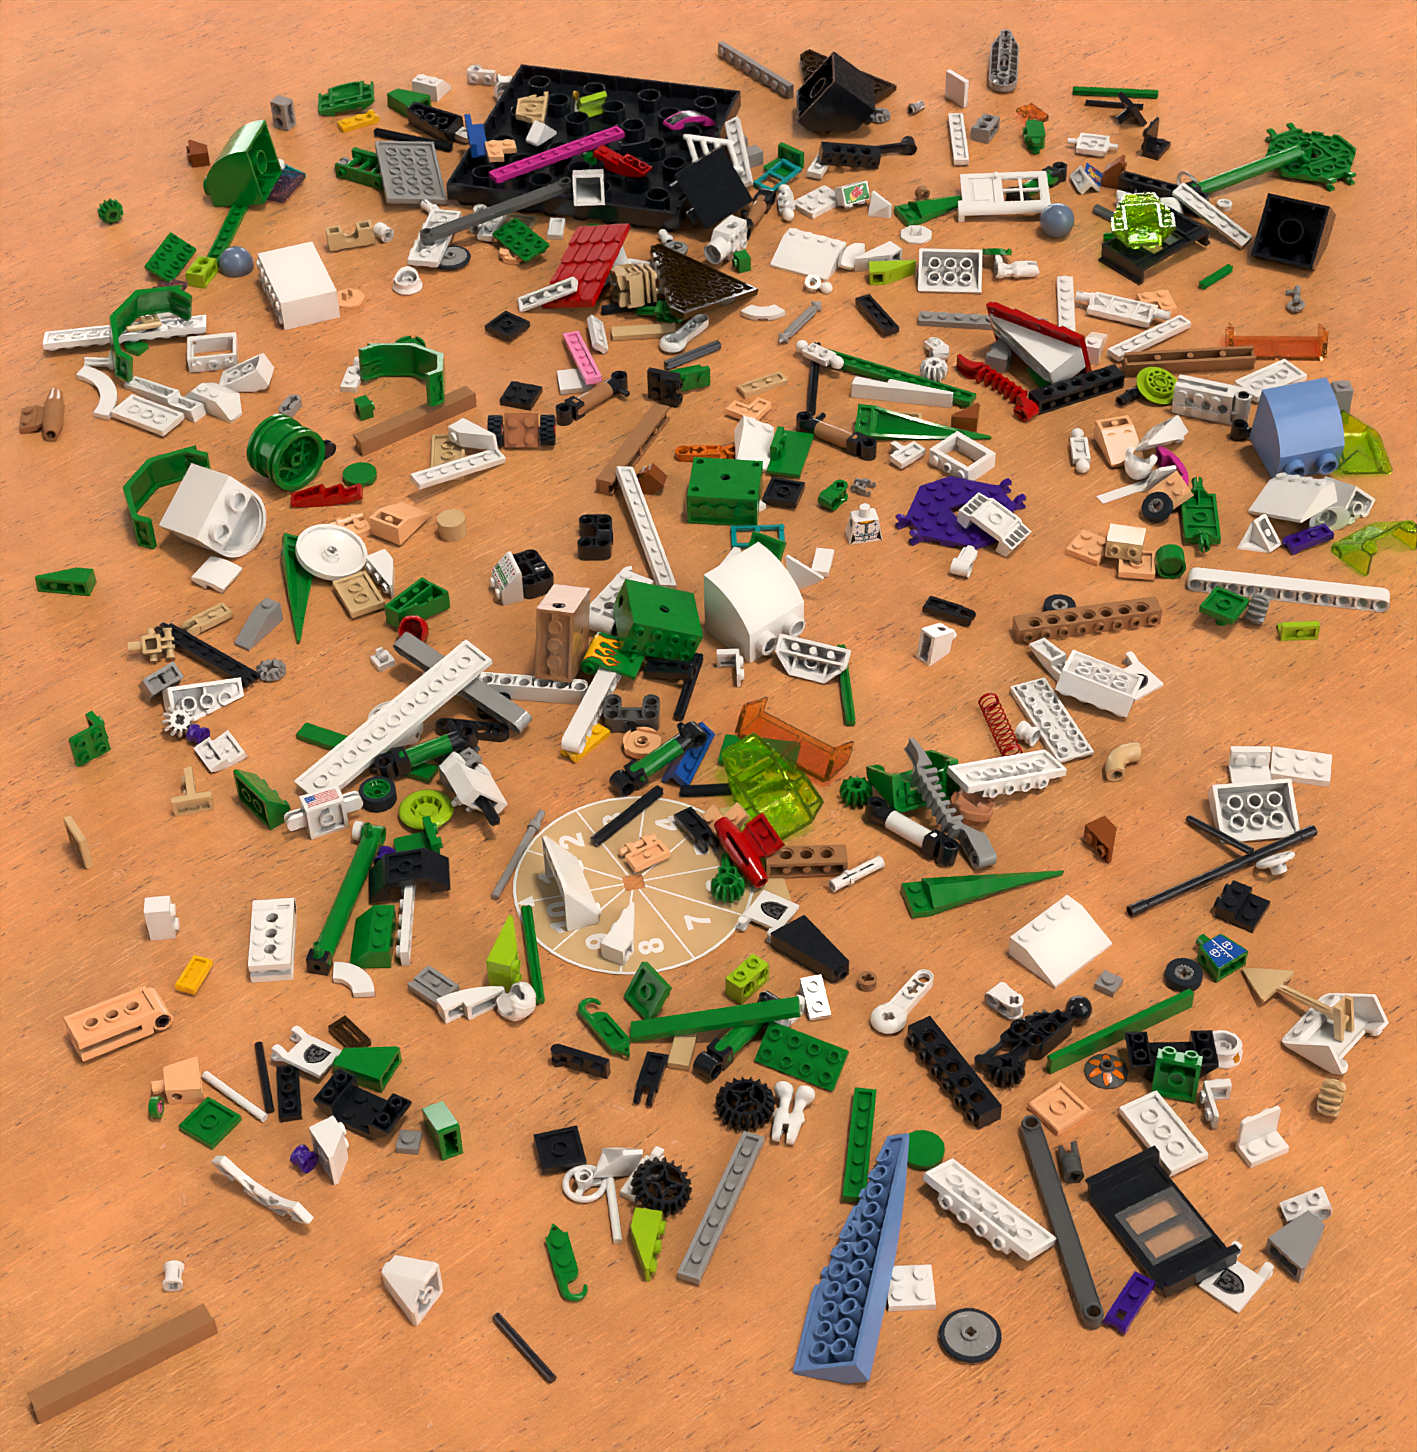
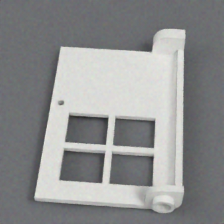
[958,171,1053,222]

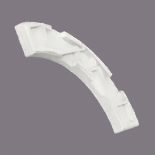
[76,366,118,420]
[211,1155,314,1224]

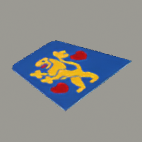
[1085,163,1103,187]

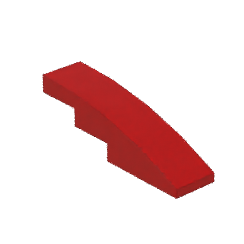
[290,483,363,508]

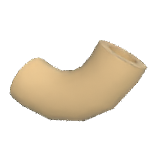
[1105,742,1141,782]

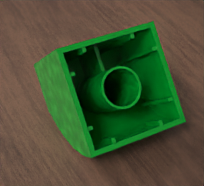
[203,120,282,207]

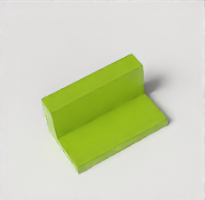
[576,91,607,118]
[1277,621,1320,641]

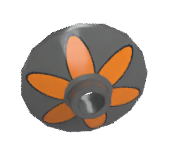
[1084,1054,1128,1090]

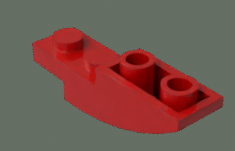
[593,145,652,177]

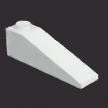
[1135,415,1189,451]
[162,677,244,724]

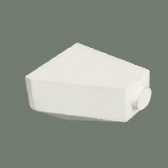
[1324,476,1376,524]
[381,1255,443,1326]

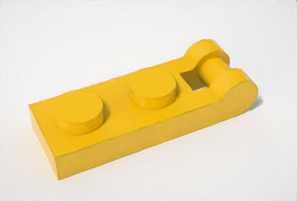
[337,109,380,133]
[560,723,611,763]

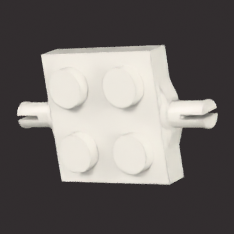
[1067,133,1118,157]

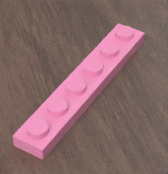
[563,331,602,385]

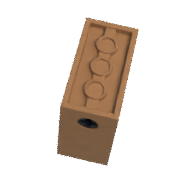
[535,584,590,683]

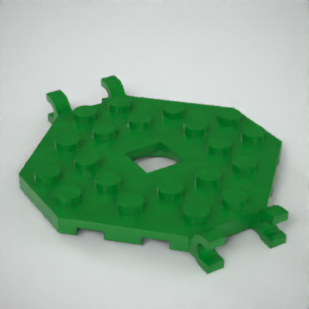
[1265,122,1357,192]

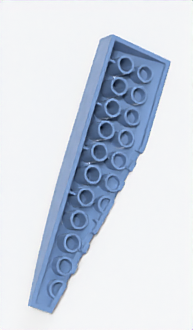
[793,1133,909,1384]

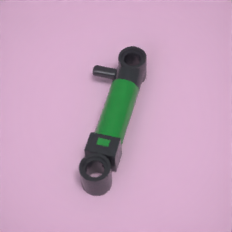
[1005,162,1067,201]
[375,720,478,779]
[609,721,707,797]
[693,990,781,1081]

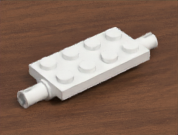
[1075,290,1171,328]

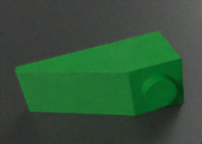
[35,567,97,596]

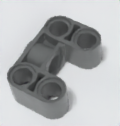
[603,694,660,733]

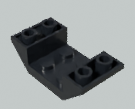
[369,847,451,903]
[1125,1030,1219,1082]
[313,1068,412,1140]

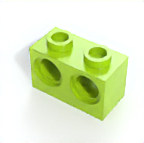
[185,256,218,289]
[725,954,769,1005]

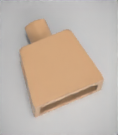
[151,1056,204,1104]

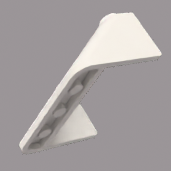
[542,836,601,931]
[1282,993,1389,1075]

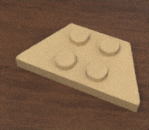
[516,92,549,124]

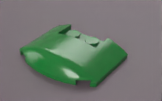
[318,81,375,116]

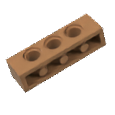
[765,844,848,878]

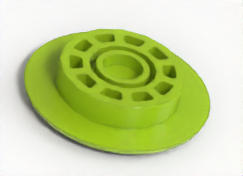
[1136,367,1178,405]
[399,789,454,830]

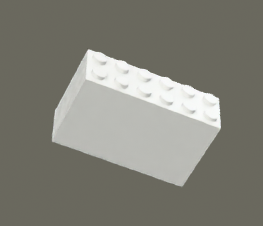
[256,242,340,330]

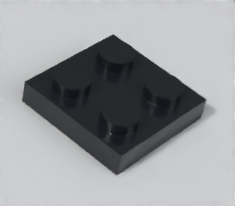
[485,311,530,342]
[499,381,543,411]
[762,477,805,509]
[533,1125,587,1175]

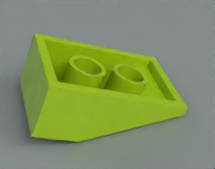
[486,915,522,993]

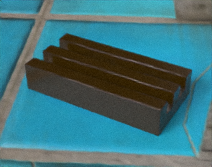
[328,1015,372,1048]

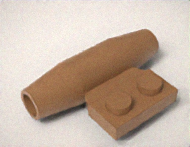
[19,388,65,440]

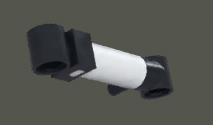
[864,797,959,866]

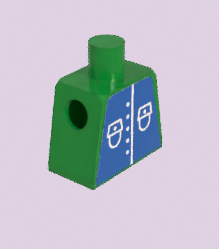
[1195,934,1248,983]

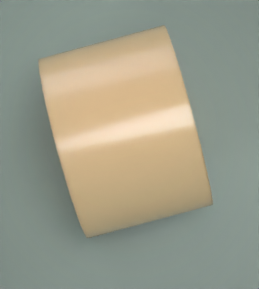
[437,509,467,542]

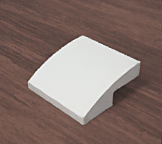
[191,556,242,594]
[194,730,248,773]

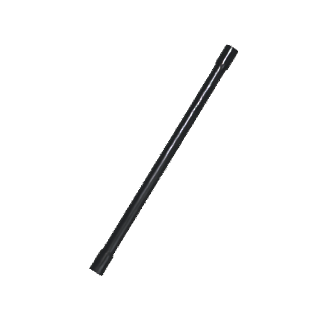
[1126,825,1317,917]

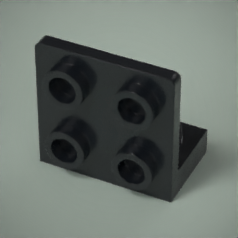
[1141,117,1171,161]

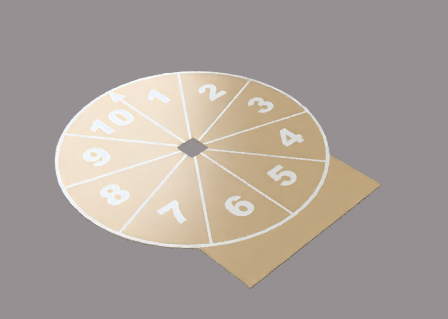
[513,796,796,975]

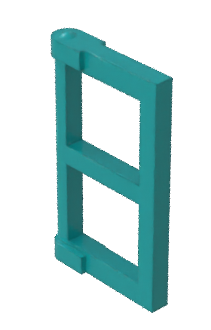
[753,158,802,191]
[730,524,785,549]

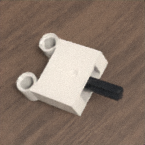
[440,752,508,826]

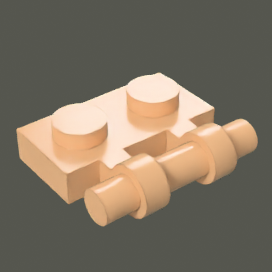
[329,512,373,538]
[618,834,670,873]

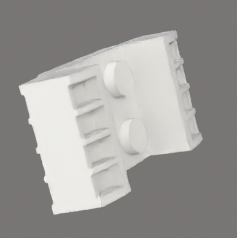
[957,492,1032,557]

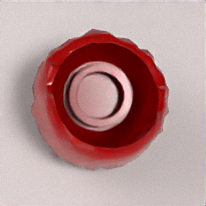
[398,615,429,642]

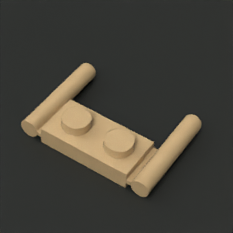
[126,314,162,333]

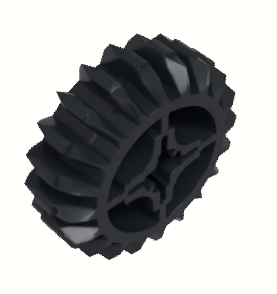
[715,1076,775,1132]
[630,1156,692,1218]

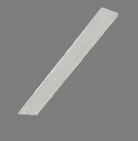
[1096,479,1147,504]

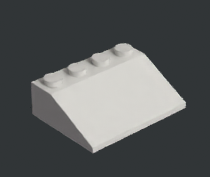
[770,228,846,282]
[918,248,982,294]
[1248,473,1337,523]
[1055,650,1144,718]
[1208,778,1300,844]
[1008,895,1112,989]

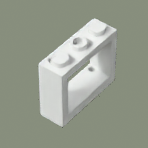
[187,332,239,373]
[929,431,996,481]

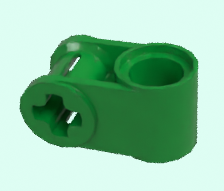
[818,480,848,511]

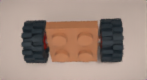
[487,413,556,448]

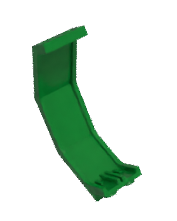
[109,285,192,383]
[358,343,446,407]
[123,445,211,550]

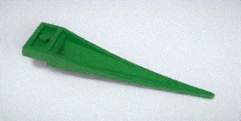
[893,188,1007,227]
[855,404,991,440]
[281,533,313,645]
[901,870,1064,918]

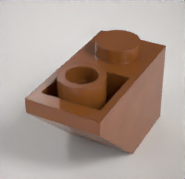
[186,140,210,168]
[1101,155,1127,189]
[636,463,667,495]
[1084,816,1117,863]

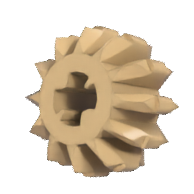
[1317,1078,1346,1117]

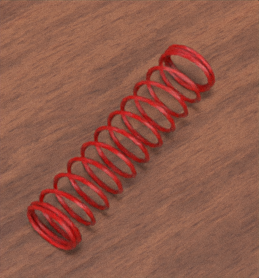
[978,693,1023,757]

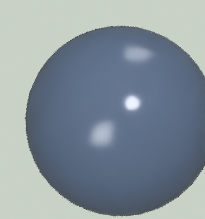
[1040,203,1075,238]
[219,246,254,278]

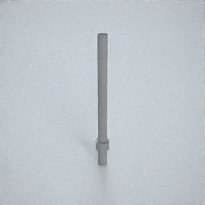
[491,810,545,900]

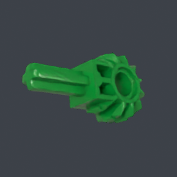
[636,301,683,324]
[711,851,745,903]

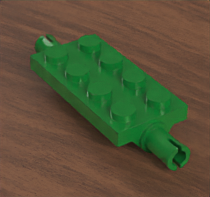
[1180,477,1221,552]

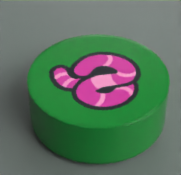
[148,1096,164,1118]

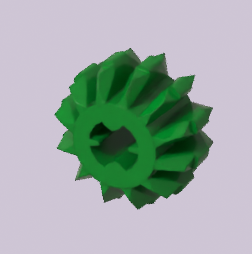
[97,198,124,224]
[839,775,873,808]

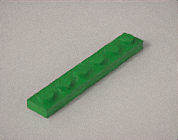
[843,1087,877,1203]

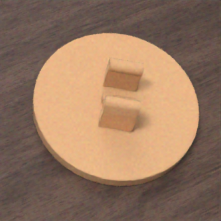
[337,288,364,308]

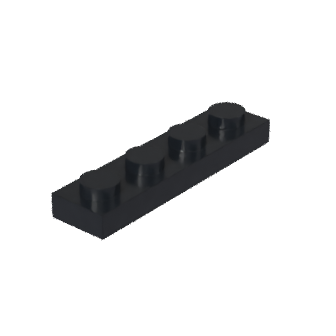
[855,294,899,336]

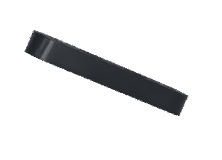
[436,718,509,742]

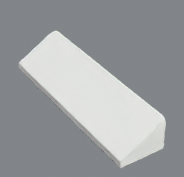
[517,277,578,312]

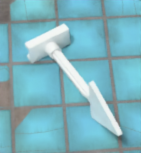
[720,547,824,590]

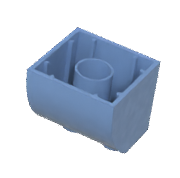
[1249,377,1345,479]

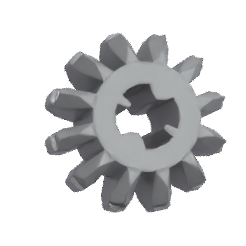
[1246,592,1271,624]

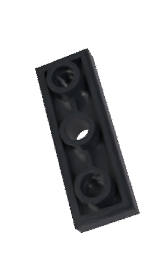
[276,1065,302,1123]

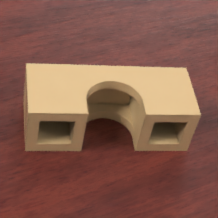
[325,220,375,251]

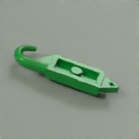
[578,998,631,1057]
[545,1224,588,1302]

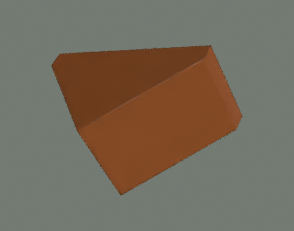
[951,403,980,432]

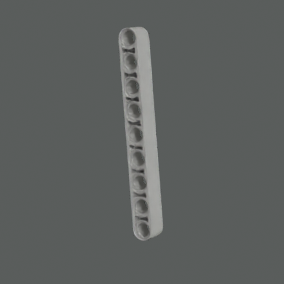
[393,632,532,734]

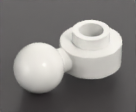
[804,274,833,294]

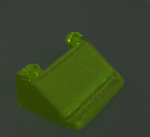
[1336,410,1393,475]
[1331,520,1417,576]

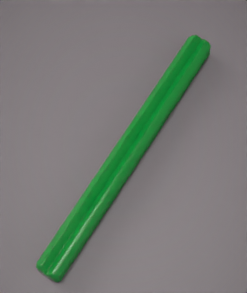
[1072,86,1158,99]
[836,644,856,726]
[521,905,545,1005]

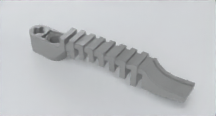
[904,738,997,869]

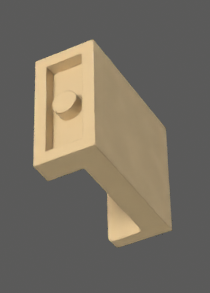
[1105,524,1146,561]

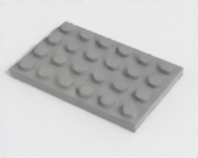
[374,141,447,204]

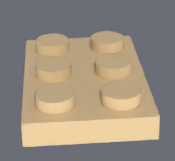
[332,570,385,618]

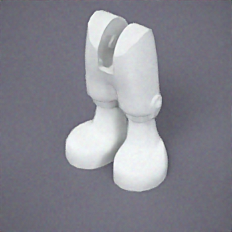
[994,255,1039,279]
[771,1081,815,1145]

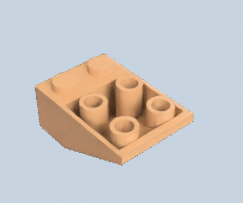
[1094,415,1144,467]
[369,503,431,545]

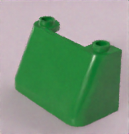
[866,750,960,812]

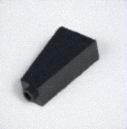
[771,915,849,984]

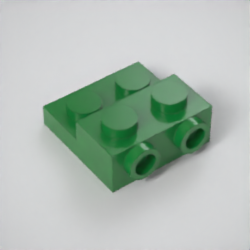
[1151,1046,1203,1103]

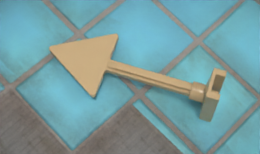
[1242,967,1354,1042]

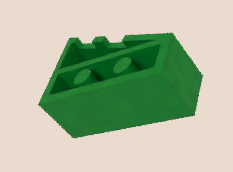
[384,577,450,628]

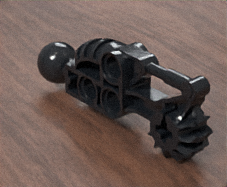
[974,995,1093,1088]

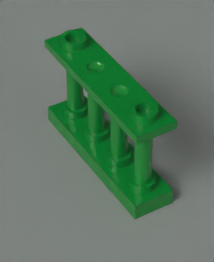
[335,147,384,190]

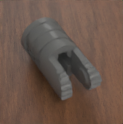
[1058,1141,1084,1183]

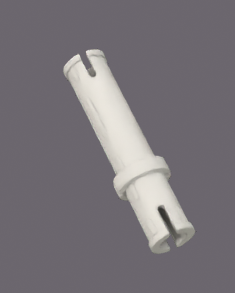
[828,855,885,892]

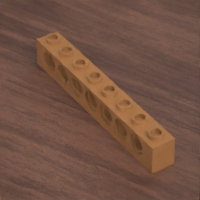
[1012,596,1162,644]

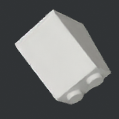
[572,169,605,206]

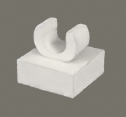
[370,647,396,672]

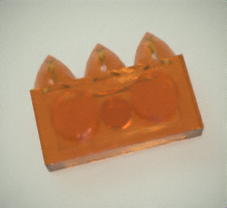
[1016,103,1049,122]

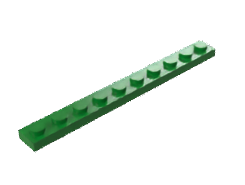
[828,349,976,407]

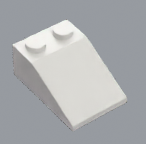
[219,353,274,392]
[734,415,774,473]

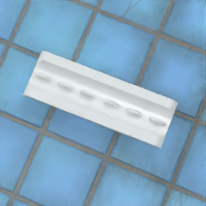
[1010,677,1094,763]

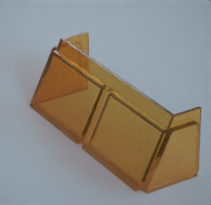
[1225,323,1329,361]
[735,697,854,783]

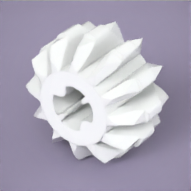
[919,357,948,382]
[162,705,195,738]

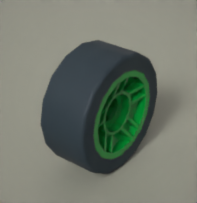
[358,776,397,813]

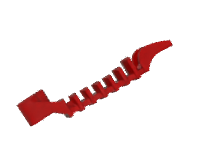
[956,354,1039,422]

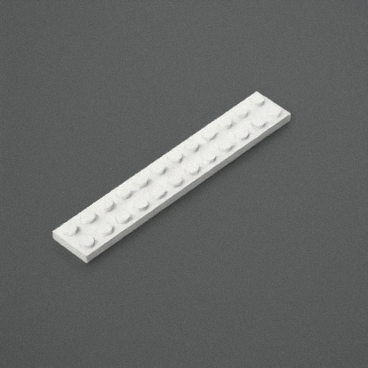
[294,640,493,794]

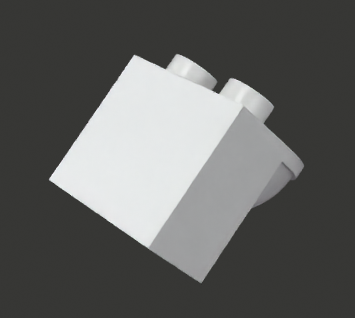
[159,463,266,557]

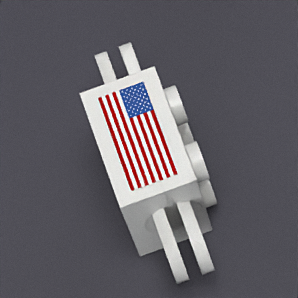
[284,785,363,840]

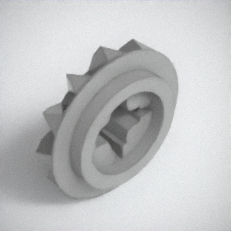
[873,107,891,123]
[664,241,688,254]
[256,658,286,681]

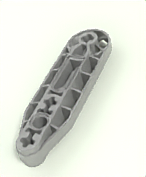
[989,29,1019,92]

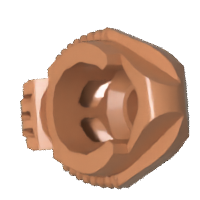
[949,788,996,826]

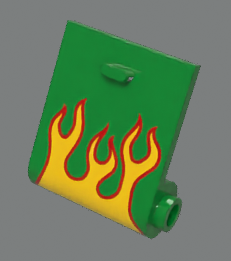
[580,632,645,680]

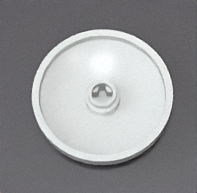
[295,524,367,581]

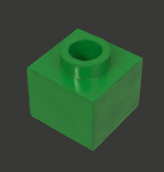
[732,250,751,273]
[354,395,375,421]

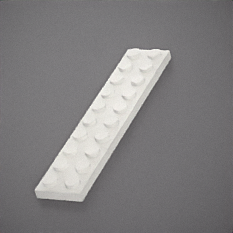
[43,315,207,351]

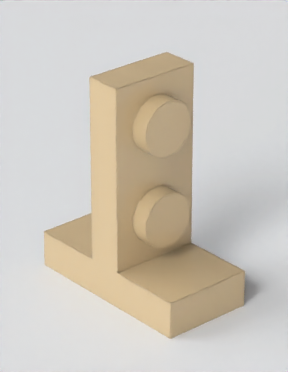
[171,767,214,817]

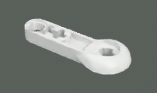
[659,314,709,352]
[870,969,933,1034]

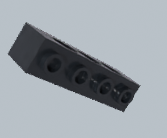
[818,141,881,169]

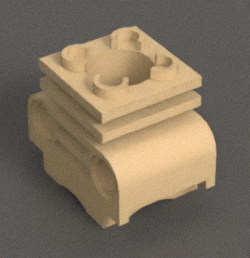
[610,263,659,308]

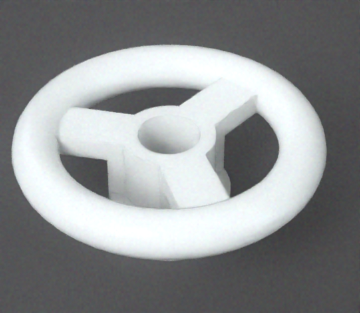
[1256,851,1295,875]
[562,1165,606,1203]

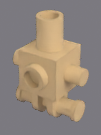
[128,628,175,662]

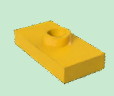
[175,955,214,995]

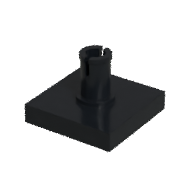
[1115,91,1147,127]

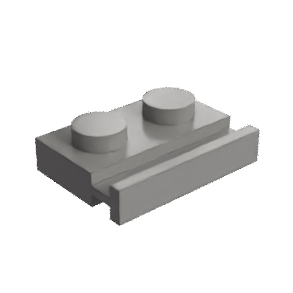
[407,965,460,1008]

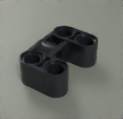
[577,514,613,561]
[513,549,554,599]

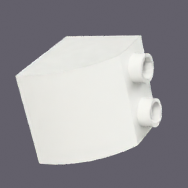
[704,542,806,663]

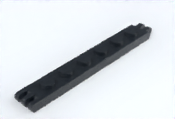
[154,622,260,688]

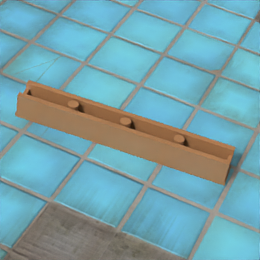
[1121,345,1256,376]
[353,386,477,456]
[596,402,670,496]
[27,1303,218,1424]

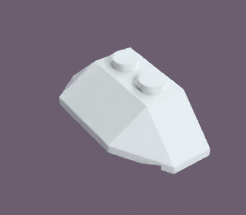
[184,383,242,423]
[775,633,852,684]

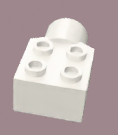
[703,215,748,264]

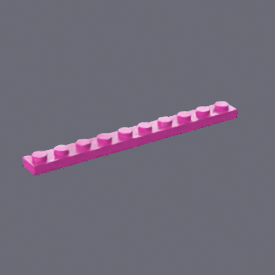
[489,126,625,183]

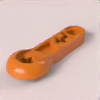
[675,444,735,462]

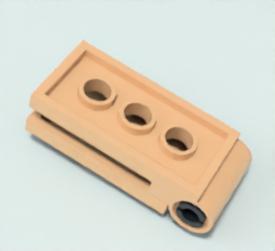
[64,986,173,1061]

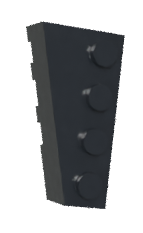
[406,101,464,143]

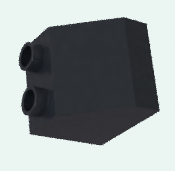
[796,51,877,131]
[670,145,754,229]
[1251,193,1336,271]

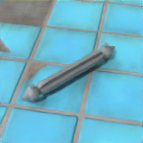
[778,301,822,343]

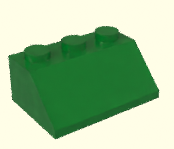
[233,769,291,830]
[350,905,397,968]

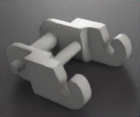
[850,478,876,497]

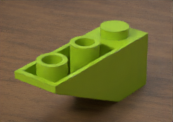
[868,260,916,285]
[631,1207,666,1282]

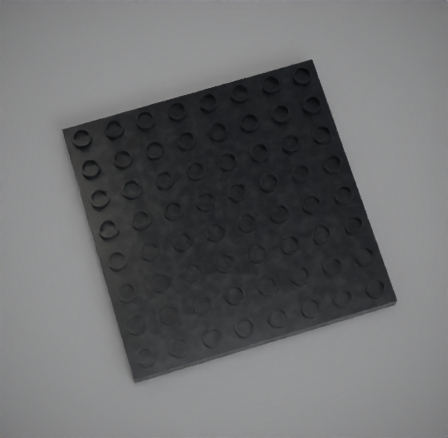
[446,64,741,232]

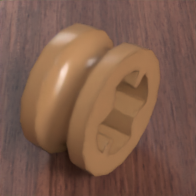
[915,186,930,200]
[858,971,877,992]

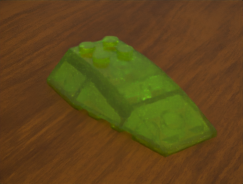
[1110,192,1176,249]
[720,732,824,841]

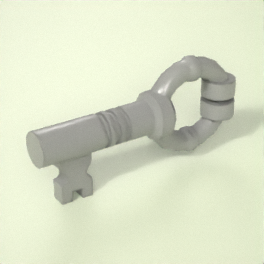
[1286,285,1305,313]

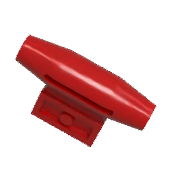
[714,812,785,888]

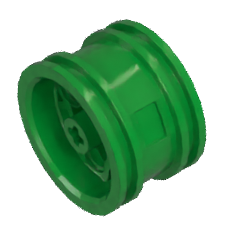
[246,414,325,491]

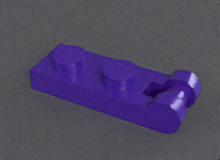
[1282,523,1334,555]
[1103,1271,1156,1335]

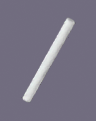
[202,1071,268,1122]
[605,1177,623,1244]

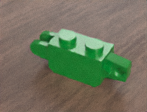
[1022,119,1046,155]

